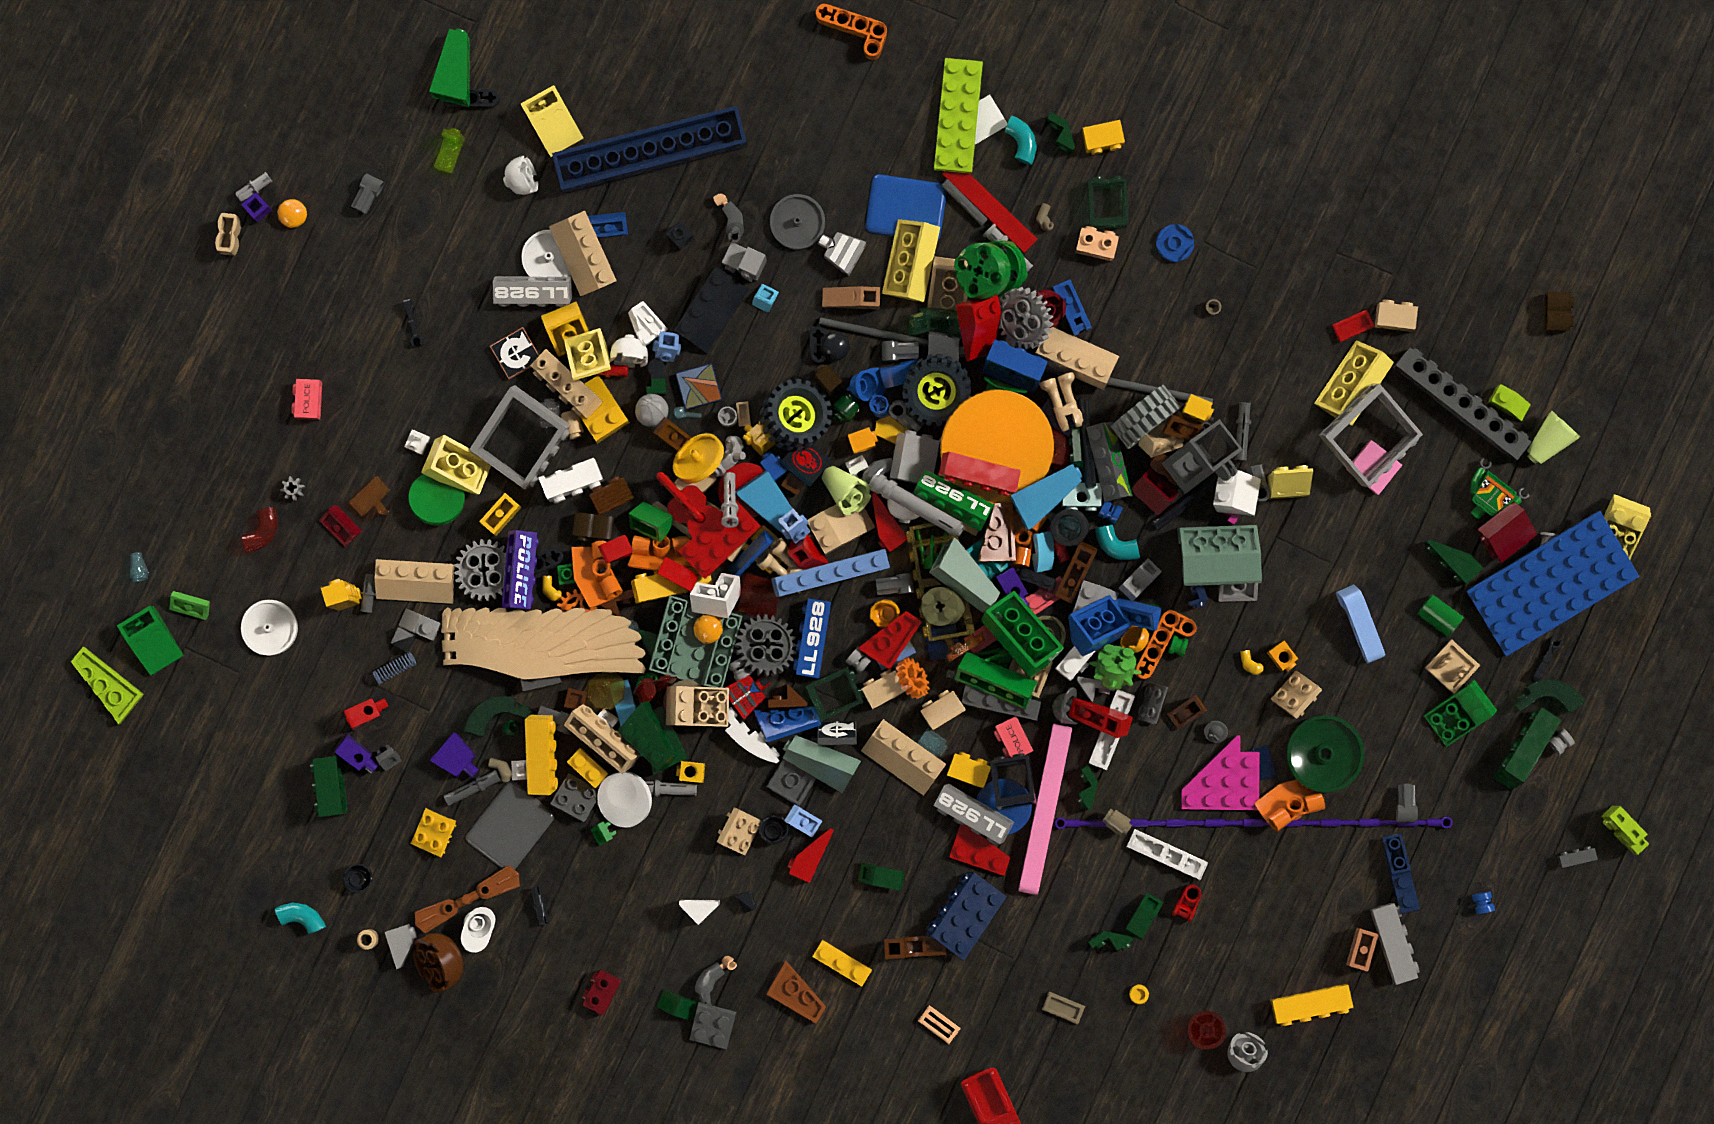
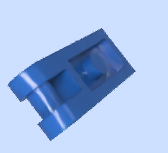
[1053,279,1092,336]

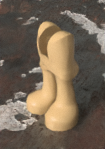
[1039,372,1083,432]
[757,538,804,593]

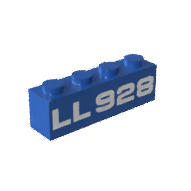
[793,598,831,679]

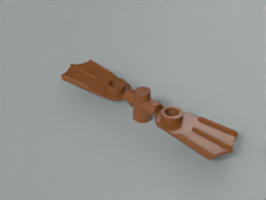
[414,865,520,934]

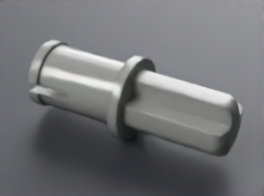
[235,172,272,202]

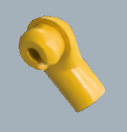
[542,576,562,601]
[1240,650,1263,675]

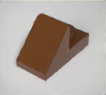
[1162,411,1203,441]
[653,417,692,451]
[601,589,634,616]
[768,684,807,708]
[1167,695,1207,730]

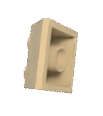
[920,690,966,731]

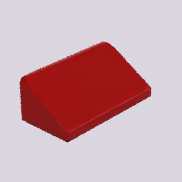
[656,557,699,592]

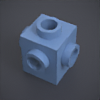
[652,331,681,362]
[778,509,810,544]

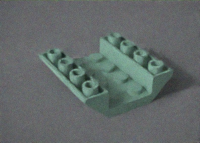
[1177,525,1262,586]
[649,595,742,688]

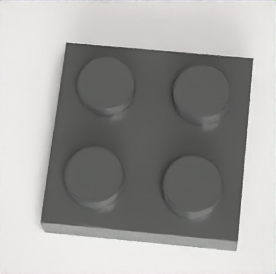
[689,1002,736,1049]

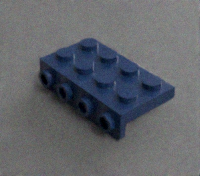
[926,872,1007,960]

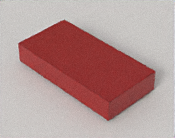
[1332,310,1375,343]

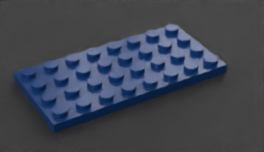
[1466,511,1640,656]

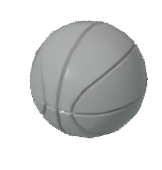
[635,394,668,427]

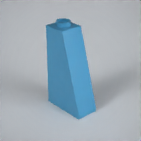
[1010,464,1082,531]
[735,471,792,539]

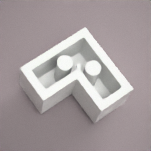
[690,573,741,618]

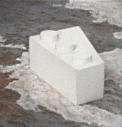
[539,458,604,504]

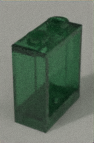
[1087,176,1128,229]
[806,667,865,722]

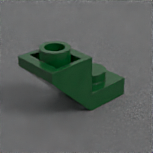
[1046,112,1075,154]
[1077,765,1098,810]
[858,862,905,891]
[1125,893,1164,940]
[1088,930,1133,951]

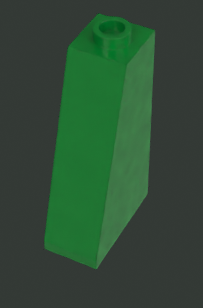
[429,29,470,107]

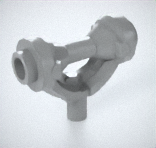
[711,436,746,477]

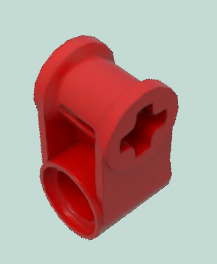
[1172,884,1202,923]

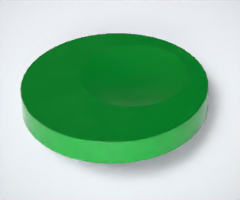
[409,474,465,525]

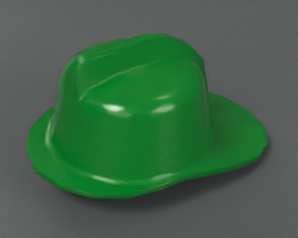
[984,376,1027,393]

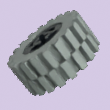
[1111,385,1181,449]

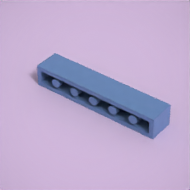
[771,549,890,597]

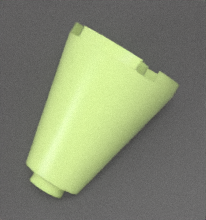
[1527,411,1580,464]
[822,466,872,515]

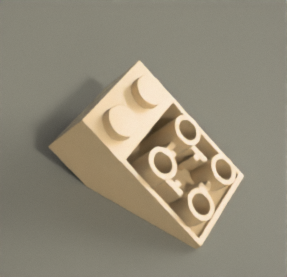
[666,686,729,727]

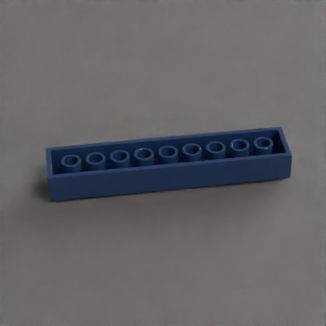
[552,106,747,194]

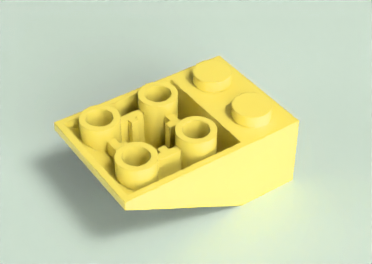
[521,85,584,157]
[1267,465,1313,499]
[1604,494,1651,560]

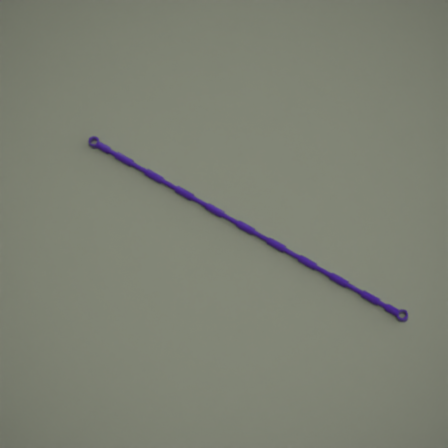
[1055,817,1453,829]

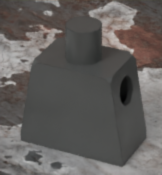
[928,331,966,363]

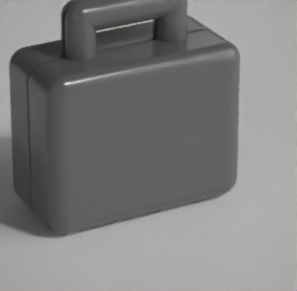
[465,781,555,870]

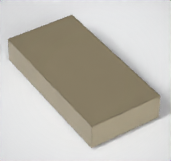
[1042,991,1085,1024]

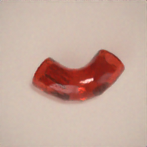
[1050,426,1070,470]
[242,507,278,553]

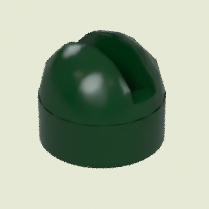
[502,720,520,737]

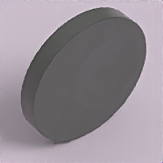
[770,194,825,250]

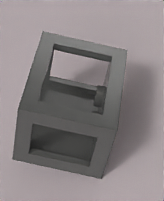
[1161,419,1243,494]

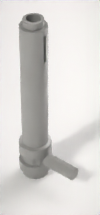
[869,474,964,536]

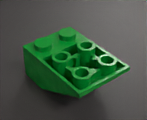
[117,606,184,676]
[1424,680,1497,747]

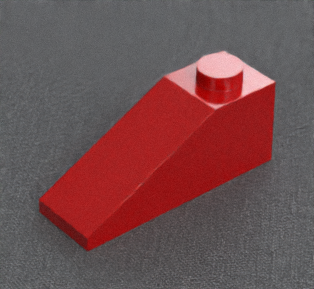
[872,492,909,553]
[1068,698,1133,738]
[787,828,834,883]

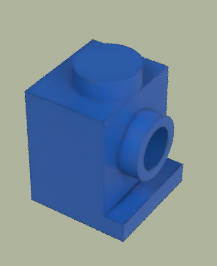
[760,451,789,482]

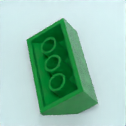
[981,591,1064,678]

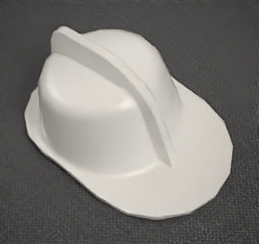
[461,907,495,953]

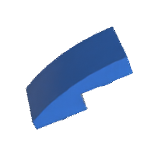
[880,359,919,388]

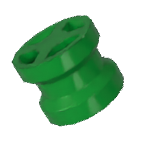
[1168,635,1189,657]

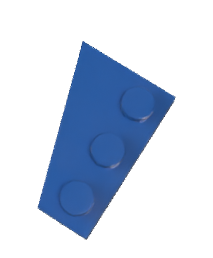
[753,707,821,742]

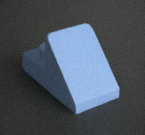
[784,804,822,837]

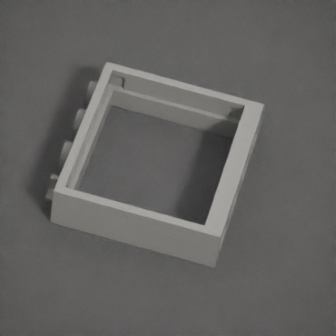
[1318,383,1423,487]
[469,386,571,489]

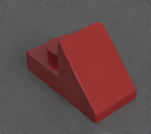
[598,535,633,564]

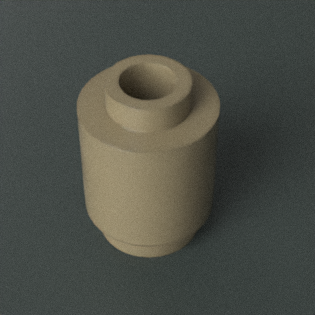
[1102,809,1132,836]

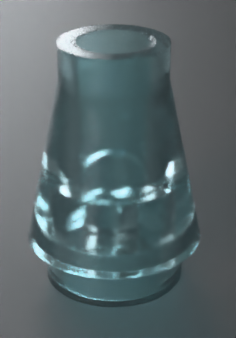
[130,552,149,582]

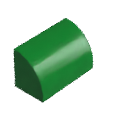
[629,502,673,542]
[1417,595,1464,637]

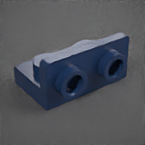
[1187,585,1208,609]

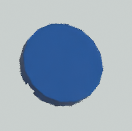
[1156,224,1194,263]

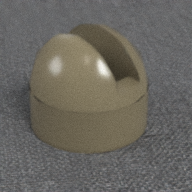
[1206,299,1221,315]

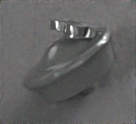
[1204,721,1228,743]

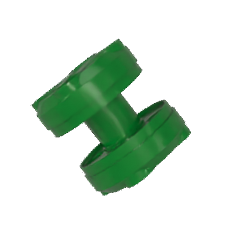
[954,240,1028,299]

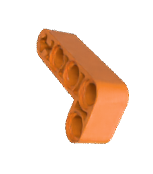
[816,4,887,60]
[1135,610,1197,679]

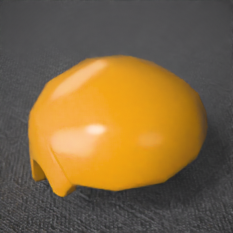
[277,199,307,228]
[870,599,900,628]
[694,614,723,644]
[1120,625,1149,653]

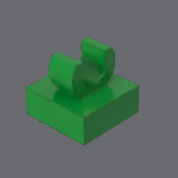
[590,821,617,846]

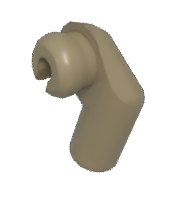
[1036,203,1054,231]
[488,758,512,782]

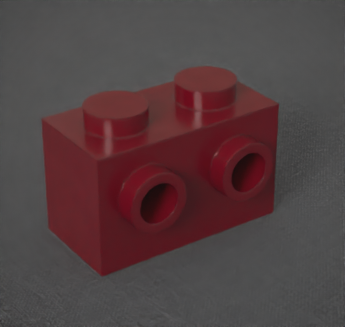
[1131,468,1179,516]
[582,969,622,1015]

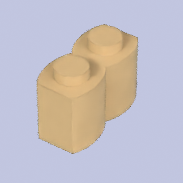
[215,213,241,256]

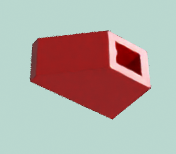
[787,534,828,569]

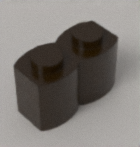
[1544,292,1574,332]
[813,365,843,397]
[572,512,614,542]

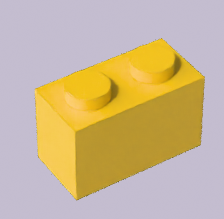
[1082,120,1125,155]
[1181,394,1214,424]
[479,493,522,536]
[567,748,610,788]
[947,751,991,788]

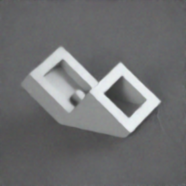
[1119,558,1162,601]

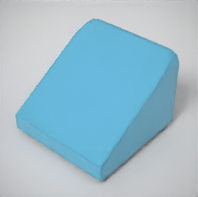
[752,284,779,312]

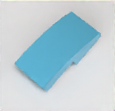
[1031,531,1054,572]

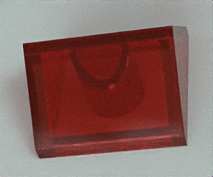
[737,573,780,619]

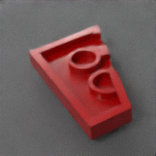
[858,611,922,670]

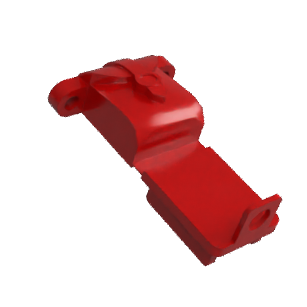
[961,1067,1021,1124]

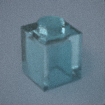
[917,728,948,756]

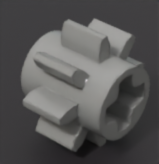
[280,476,305,501]

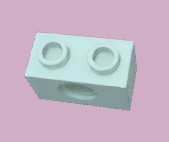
[1062,483,1102,511]

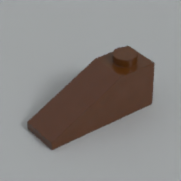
[1054,541,1097,604]

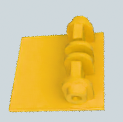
[411,808,456,857]

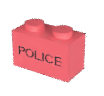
[292,379,322,420]
[994,716,1033,758]

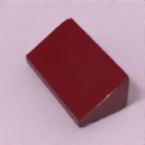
[319,505,362,547]

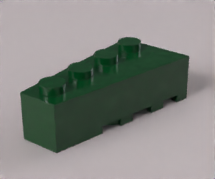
[1493,708,1561,790]

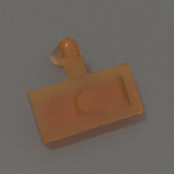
[349,476,391,516]
[943,633,986,662]

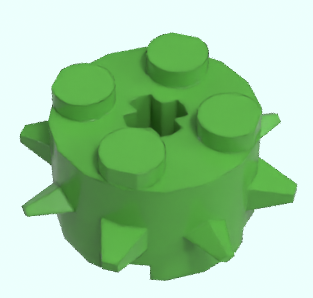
[1089,644,1141,690]

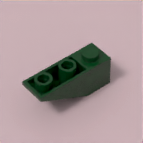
[1424,540,1483,585]

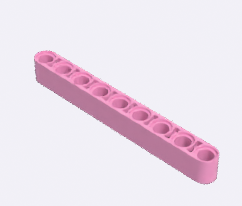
[1018,723,1072,895]

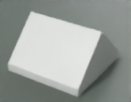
[679,900,720,925]

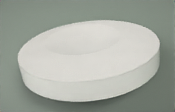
[522,230,571,277]
[241,600,298,656]
[597,771,652,827]

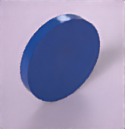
[976,778,1032,834]

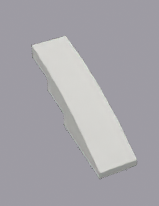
[1089,689,1135,770]
[1127,829,1208,880]

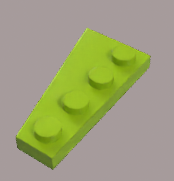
[71,647,144,724]

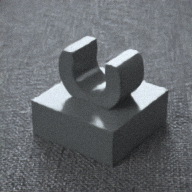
[375,745,402,771]

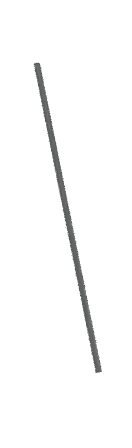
[819,317,1213,403]

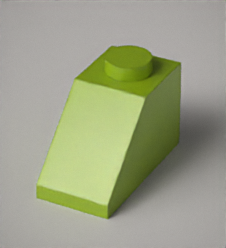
[1488,384,1531,421]

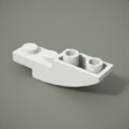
[725,707,780,763]

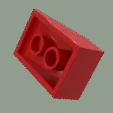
[956,295,1001,361]

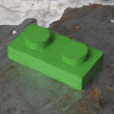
[169,591,210,620]

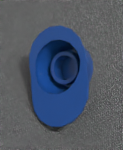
[847,368,887,401]

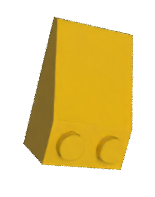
[580,375,630,443]

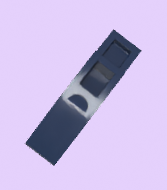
[1382,833,1420,914]

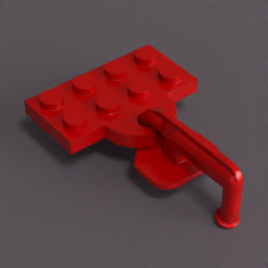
[656,472,761,580]

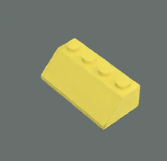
[882,219,940,302]
[1314,340,1394,426]

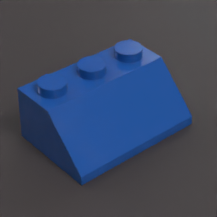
[981,340,1048,395]
[1068,595,1132,657]

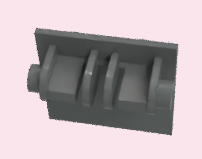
[1137,683,1168,724]
[550,773,598,822]

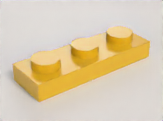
[812,940,872,986]

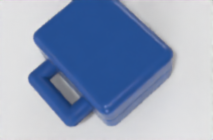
[865,174,947,241]

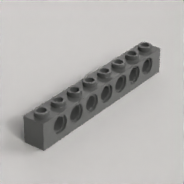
[1393,348,1531,462]

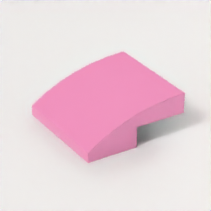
[1346,440,1402,495]

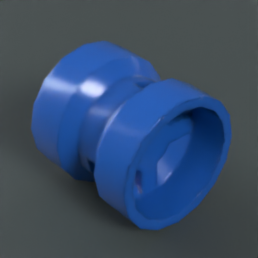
[869,395,890,418]
[1098,501,1123,525]
[1472,891,1495,914]

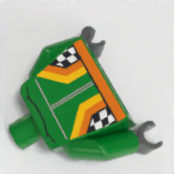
[1470,459,1529,519]

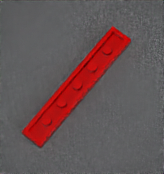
[942,171,1038,253]

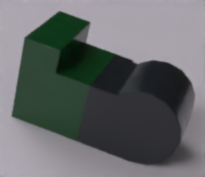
[646,359,667,396]

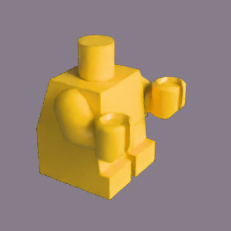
[743,421,775,456]

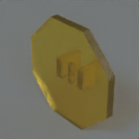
[587,672,626,709]

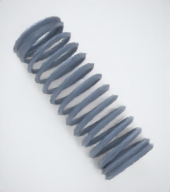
[372,652,416,684]

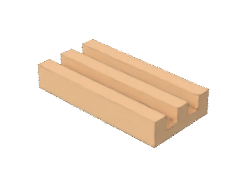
[918,1005,961,1044]

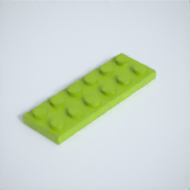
[934,58,983,174]

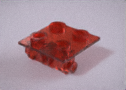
[633,675,677,703]

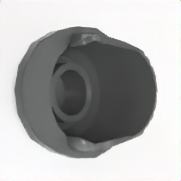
[1052,687,1080,724]

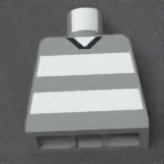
[818,232,866,277]

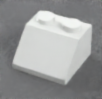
[1213,470,1261,516]

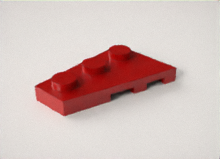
[949,824,1010,876]

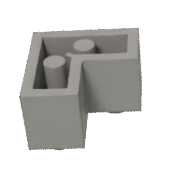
[722,242,767,282]

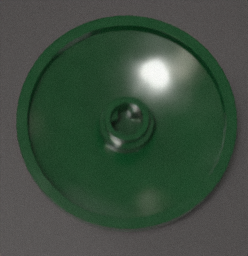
[1286,715,1365,793]

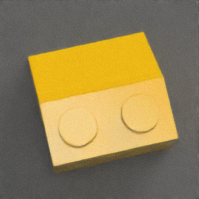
[541,302,589,357]

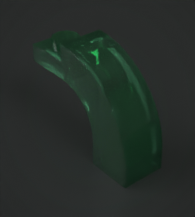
[907,308,962,339]
[1513,680,1586,714]
[464,696,533,737]

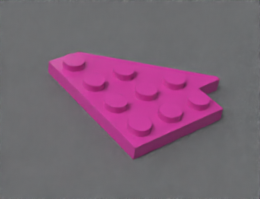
[1181,735,1260,810]

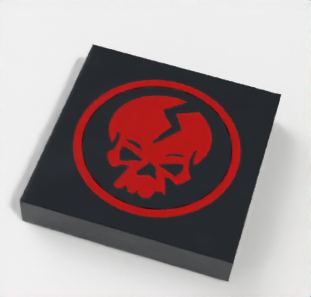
[780,445,832,486]

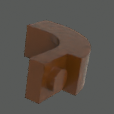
[884,936,947,959]

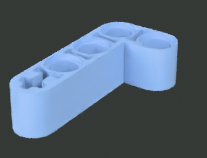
[1336,585,1385,664]

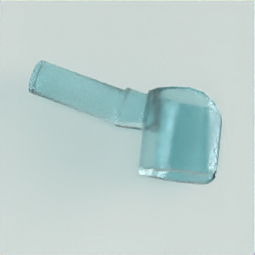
[674,407,702,419]

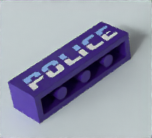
[502,530,538,610]

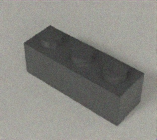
[1557,846,1598,868]

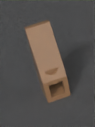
[822,286,880,309]

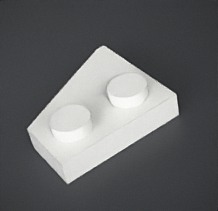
[628,301,668,347]

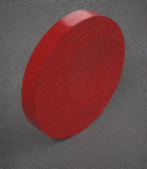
[718,462,765,517]

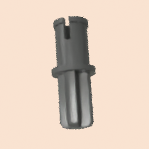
[360,574,376,613]

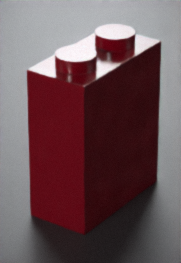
[1478,501,1537,563]

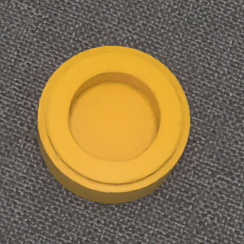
[1129,984,1149,1004]

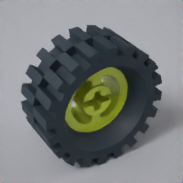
[903,354,971,426]
[760,379,832,452]

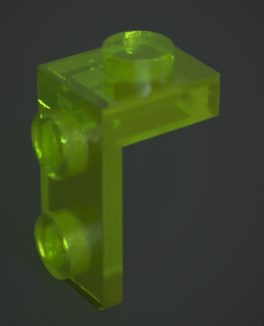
[434,127,465,174]

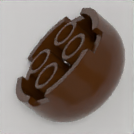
[412,933,464,993]

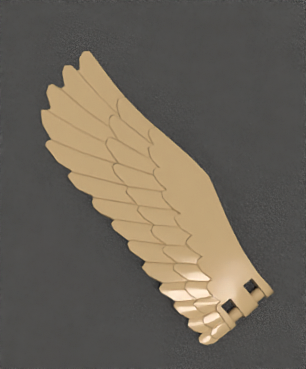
[441,607,646,679]

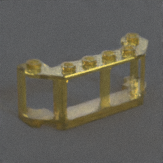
[906,523,975,641]

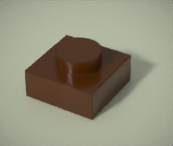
[781,471,805,496]
[564,688,588,709]

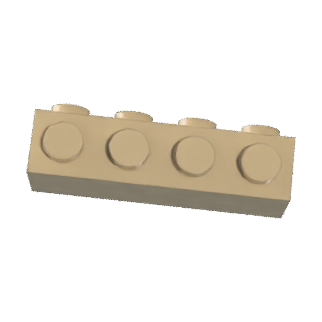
[530,349,602,418]
[564,704,641,774]

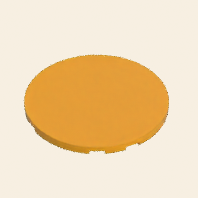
[940,390,1054,504]

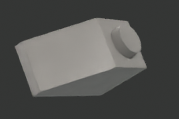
[385,924,417,969]

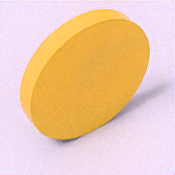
[673,433,724,483]

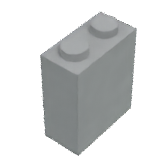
[890,430,939,485]

